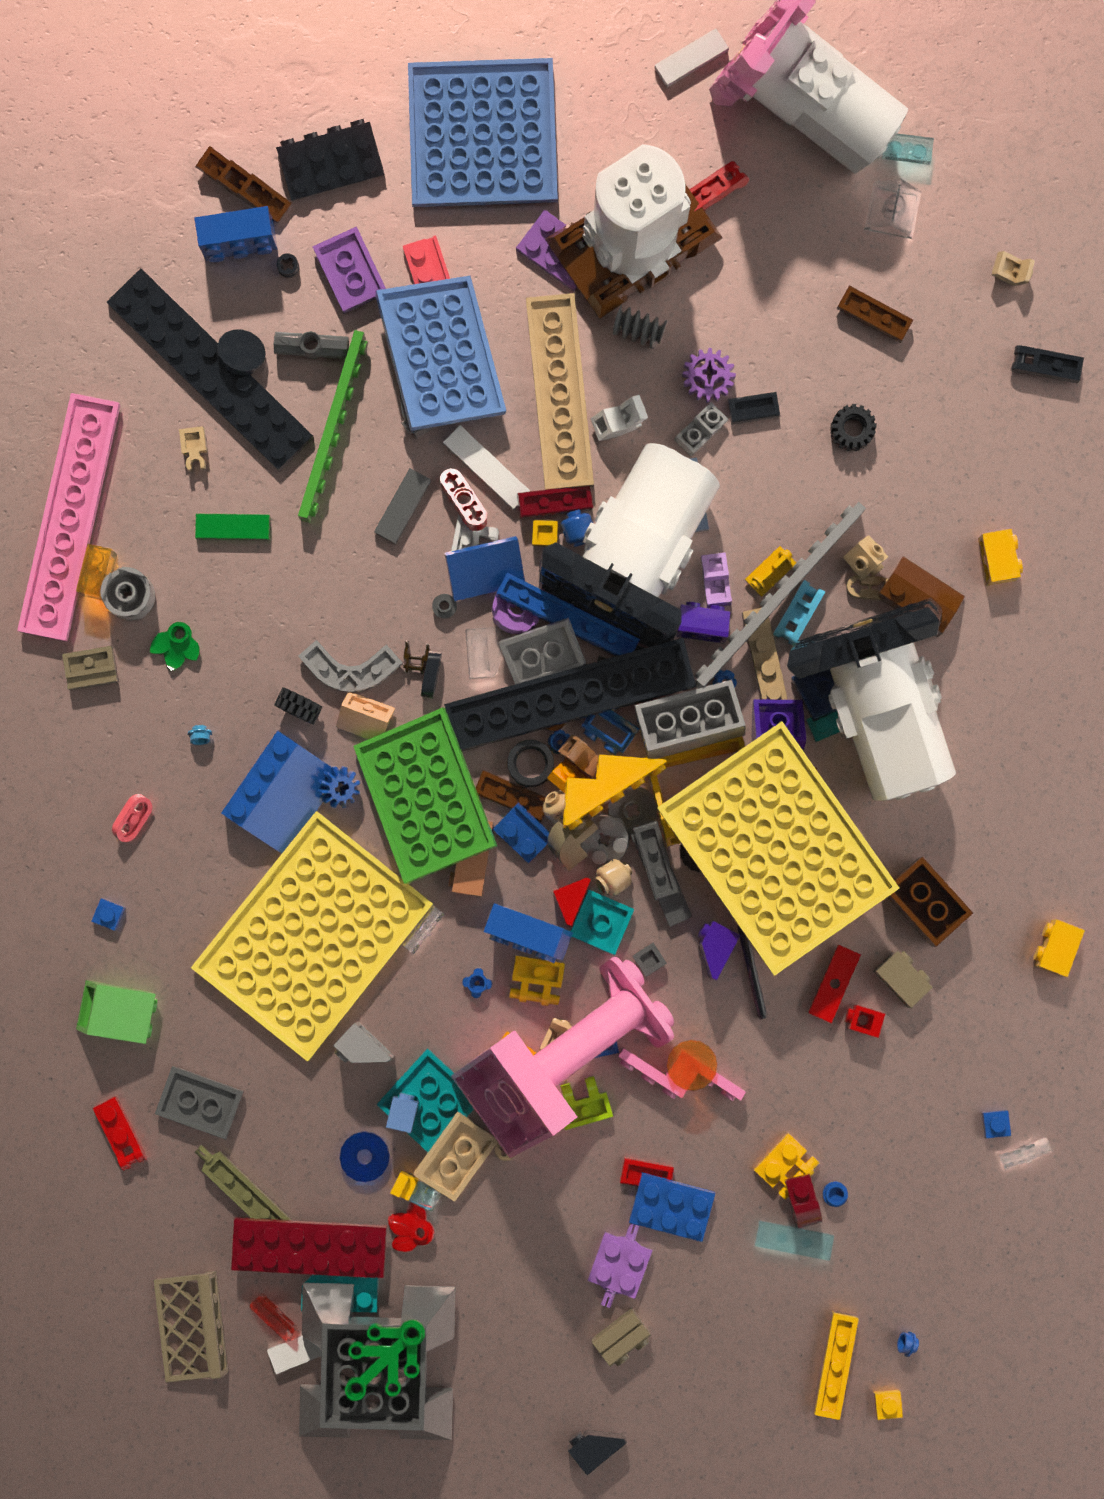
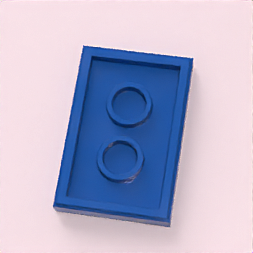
[444,536,525,601]

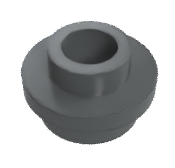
[432,594,457,619]

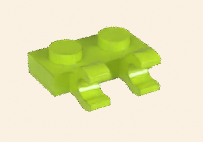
[560,1076,613,1130]

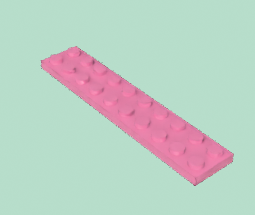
[17,393,120,642]

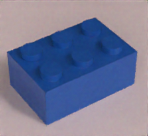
[194,206,278,262]
[483,903,573,963]

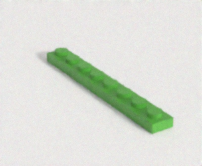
[298,330,368,523]

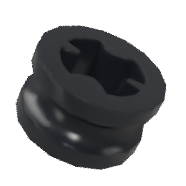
[276,253,299,278]

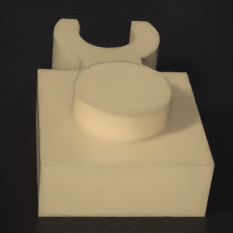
[179,426,207,471]

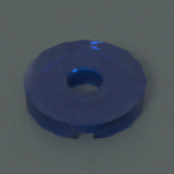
[339,1131,390,1182]

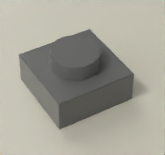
[632,943,667,977]

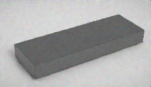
[374,468,431,545]
[633,821,679,900]

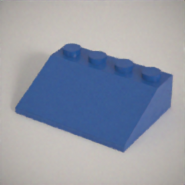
[221,730,332,853]

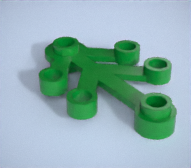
[345,1319,425,1401]

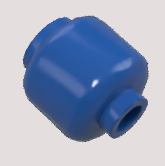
[561,509,593,548]

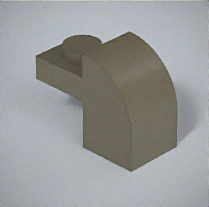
[548,815,599,871]

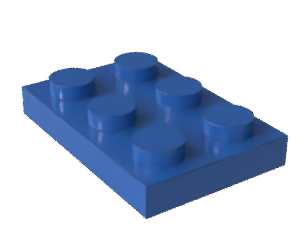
[629,1172,715,1242]

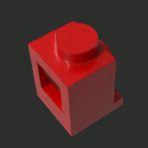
[844,1004,886,1038]

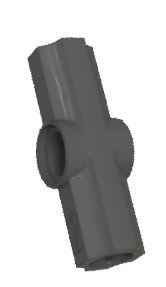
[273,331,349,359]

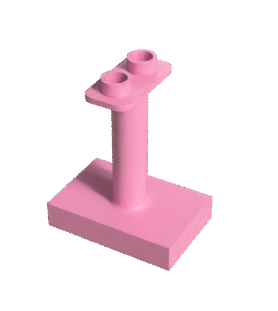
[451,957,674,1158]

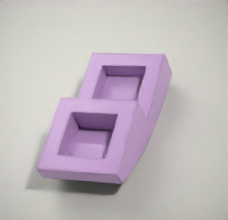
[701,552,732,608]

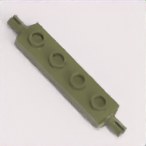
[194,1145,292,1220]

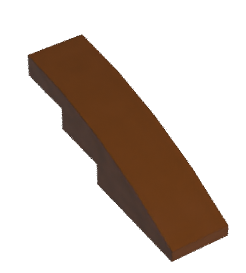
[195,146,292,223]

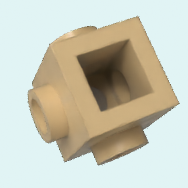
[843,535,888,580]

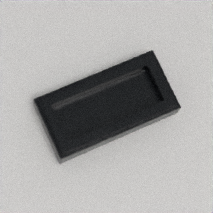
[728,392,780,425]

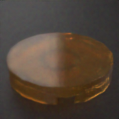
[666,1040,717,1091]

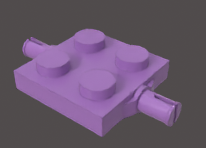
[588,1223,653,1308]

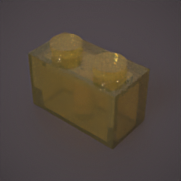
[76,544,117,601]

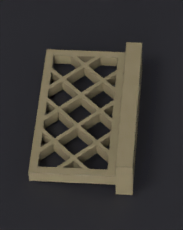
[154,1271,229,1382]

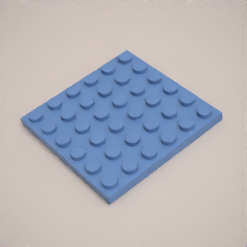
[408,58,558,207]

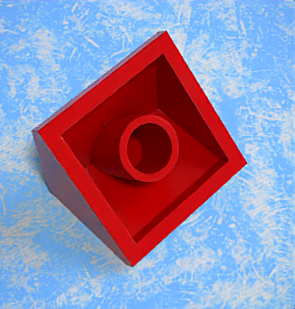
[553,877,591,927]

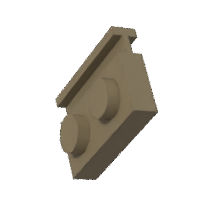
[62,646,118,690]

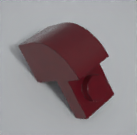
[784,1173,822,1229]

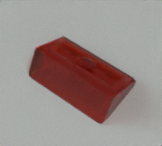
[249,1293,298,1340]

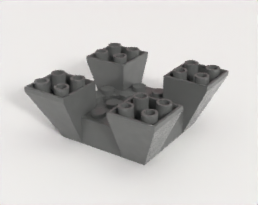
[299,1283,456,1440]

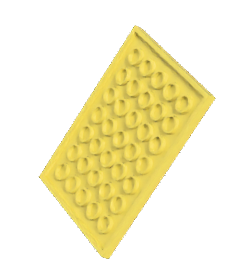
[657,722,899,976]
[191,811,433,1062]

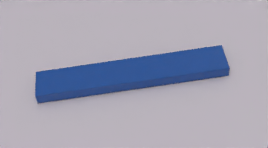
[496,573,640,656]

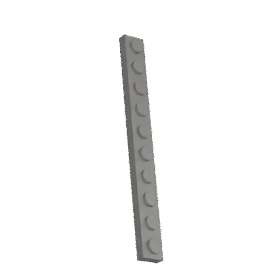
[694,502,866,689]

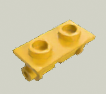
[745,546,797,597]

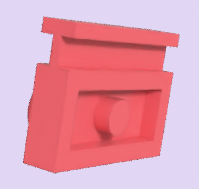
[403,235,450,284]

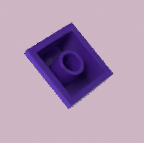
[676,602,730,644]
[751,699,806,752]
[697,921,740,980]

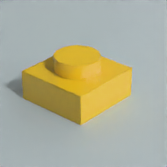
[532,520,558,547]
[874,1390,903,1420]

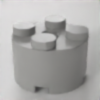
[100,567,155,621]

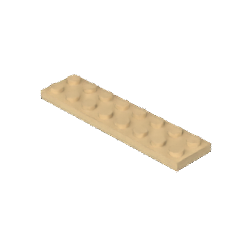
[526,293,594,490]

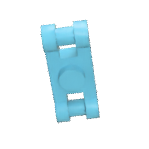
[773,580,825,646]

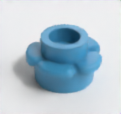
[187,725,212,745]

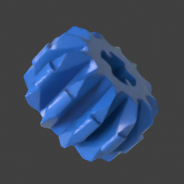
[318,766,360,808]

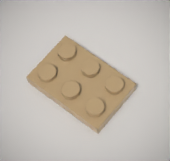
[413,1112,498,1202]

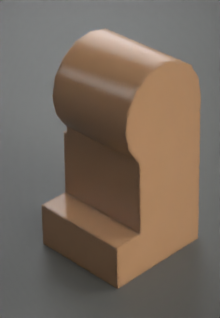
[558,734,598,779]

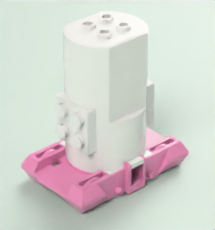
[709,0,908,174]

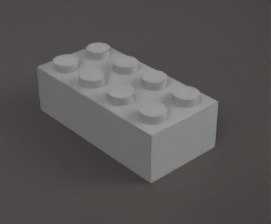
[635,680,746,759]

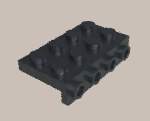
[276,119,385,201]

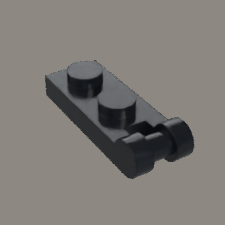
[1011,345,1084,383]

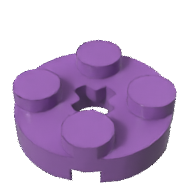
[492,596,540,634]

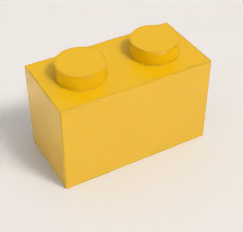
[978,529,1023,586]
[1033,919,1085,977]

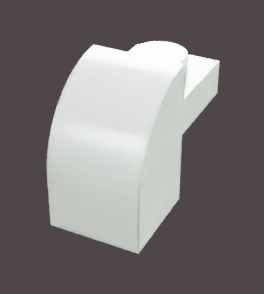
[591,395,648,441]

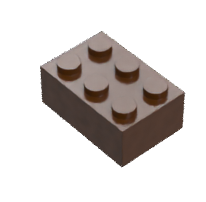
[887,857,973,947]

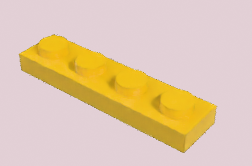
[814,1312,859,1420]

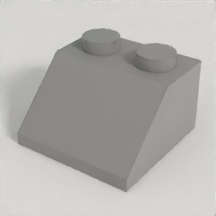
[333,1022,394,1063]

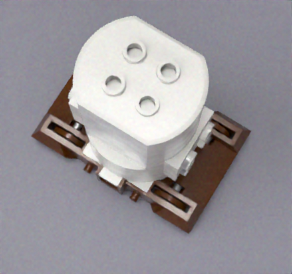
[545,144,723,319]

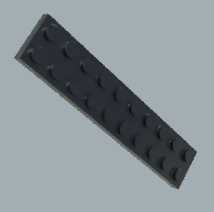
[107,268,314,472]
[444,638,696,752]

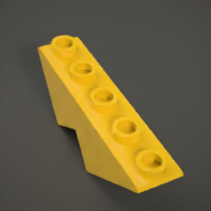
[563,755,667,831]

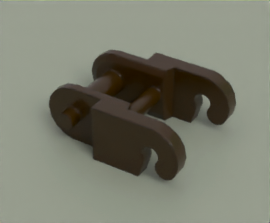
[403,641,430,675]

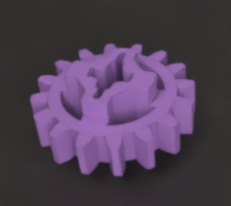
[682,348,736,403]

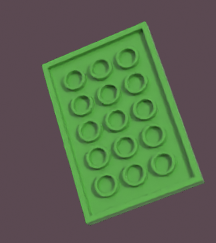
[353,708,497,884]

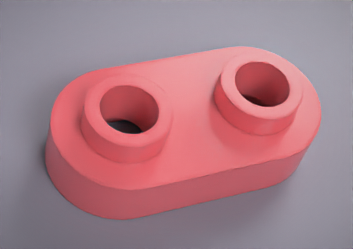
[112,794,152,842]

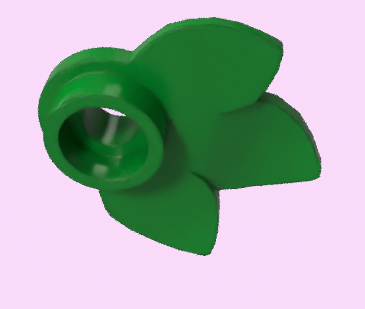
[150,622,200,671]

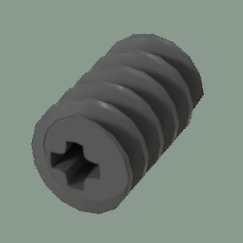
[613,305,668,349]

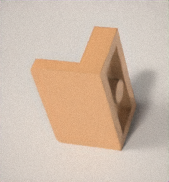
[336,692,395,739]

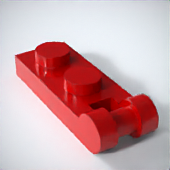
[689,161,749,211]
[92,1096,147,1171]

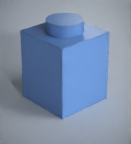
[386,1093,419,1133]

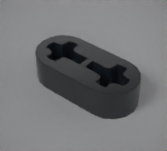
[421,651,442,699]

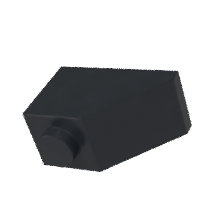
[568,1430,627,1475]

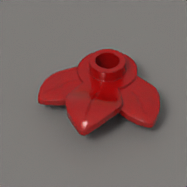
[388,1202,435,1252]

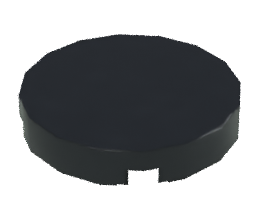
[216,329,266,375]

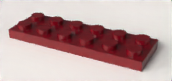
[231,1217,387,1278]

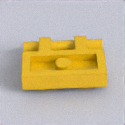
[509,956,565,1006]
[754,1133,819,1200]

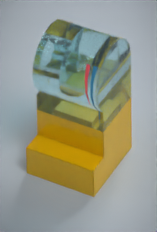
[390,1171,442,1211]

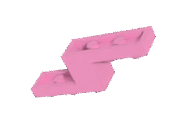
[618,1047,746,1101]

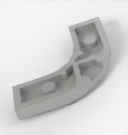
[298,640,403,692]

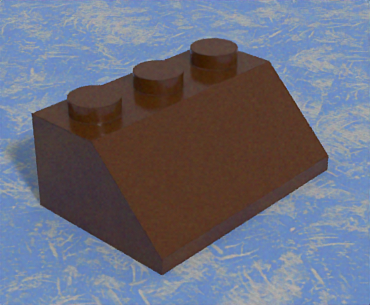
[877,556,965,637]

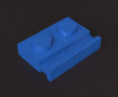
[493,802,550,864]

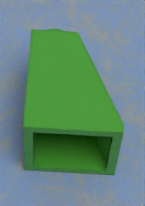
[76,980,157,1044]

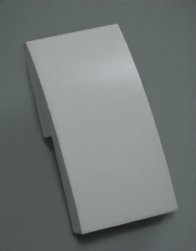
[674,402,728,457]

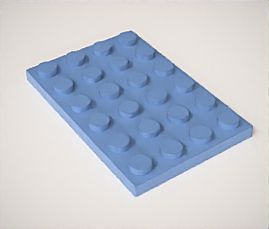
[375,276,506,431]

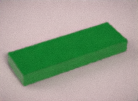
[195,513,270,540]

